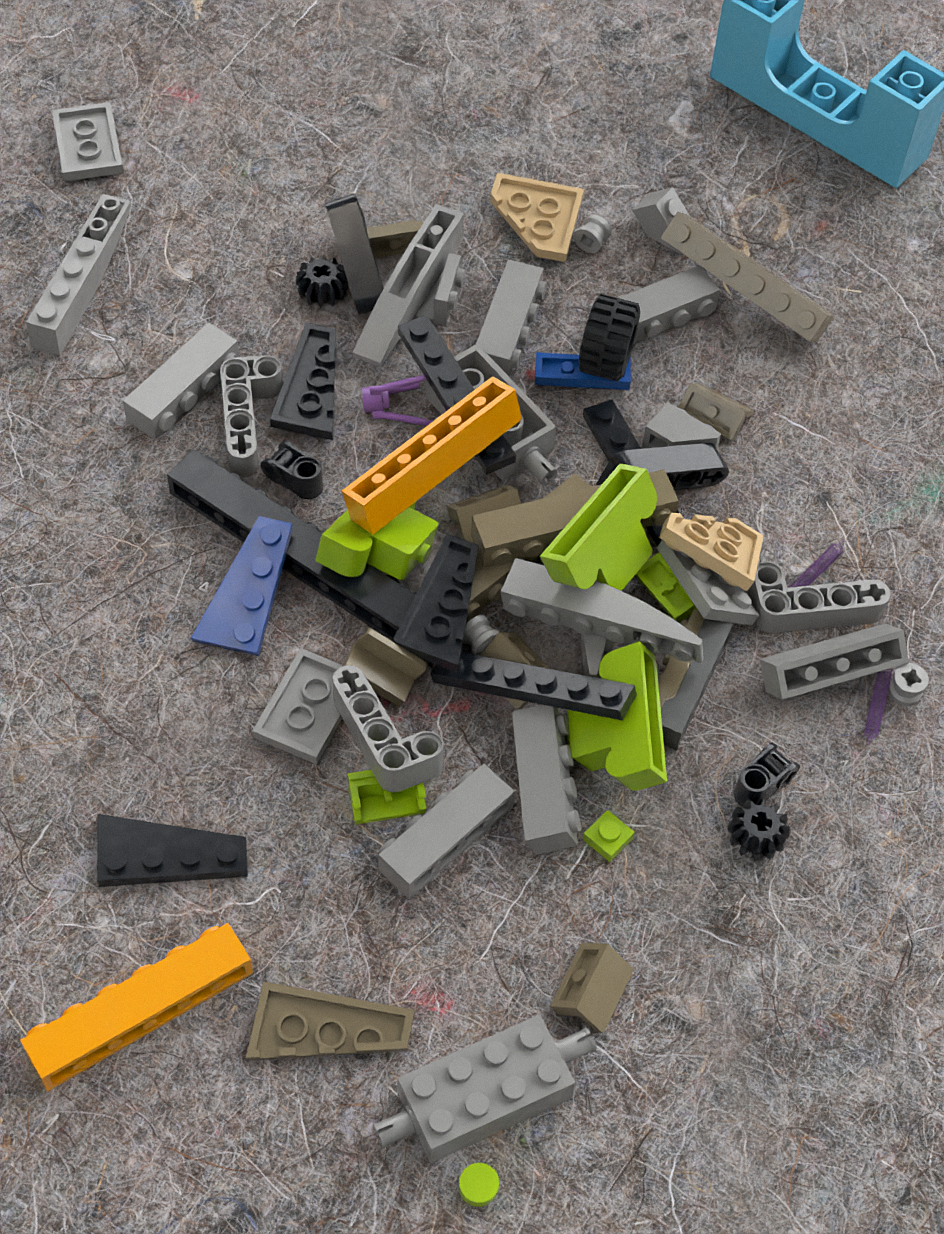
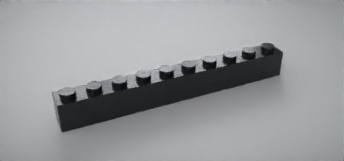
[167,449,435,668]

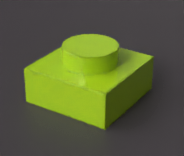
[583,810,635,862]

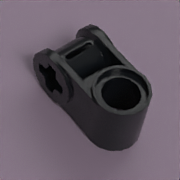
[260,441,323,499]
[733,742,800,807]

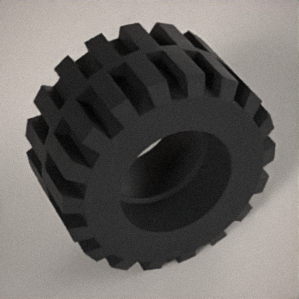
[578,294,640,382]

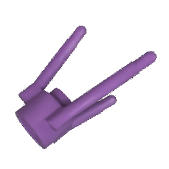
[362,375,434,426]

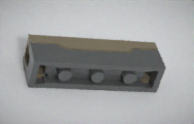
[657,609,733,750]

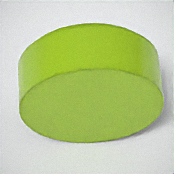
[459,1163,499,1207]

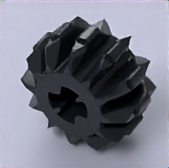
[296,255,348,308]
[727,798,791,862]

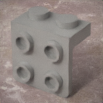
[413,253,465,326]

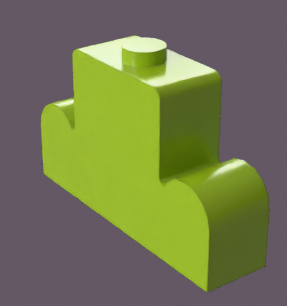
[540,463,657,591]
[315,501,438,580]
[567,641,667,791]

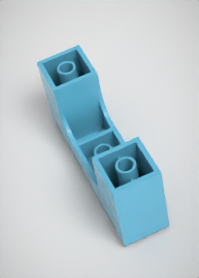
[710,0,944,188]

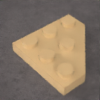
[490,173,584,262]
[659,513,764,591]

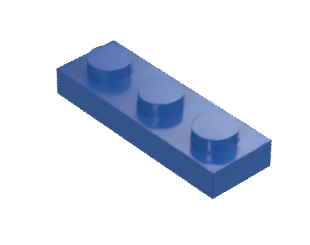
[535,352,631,390]

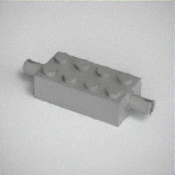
[425,344,558,485]
[372,1014,597,1164]

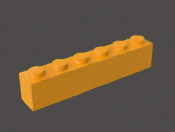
[342,376,522,535]
[20,923,253,1092]

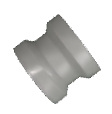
[574,214,612,253]
[463,615,499,655]
[888,663,929,706]

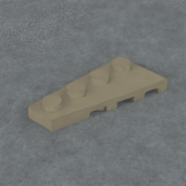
[246,981,415,1061]

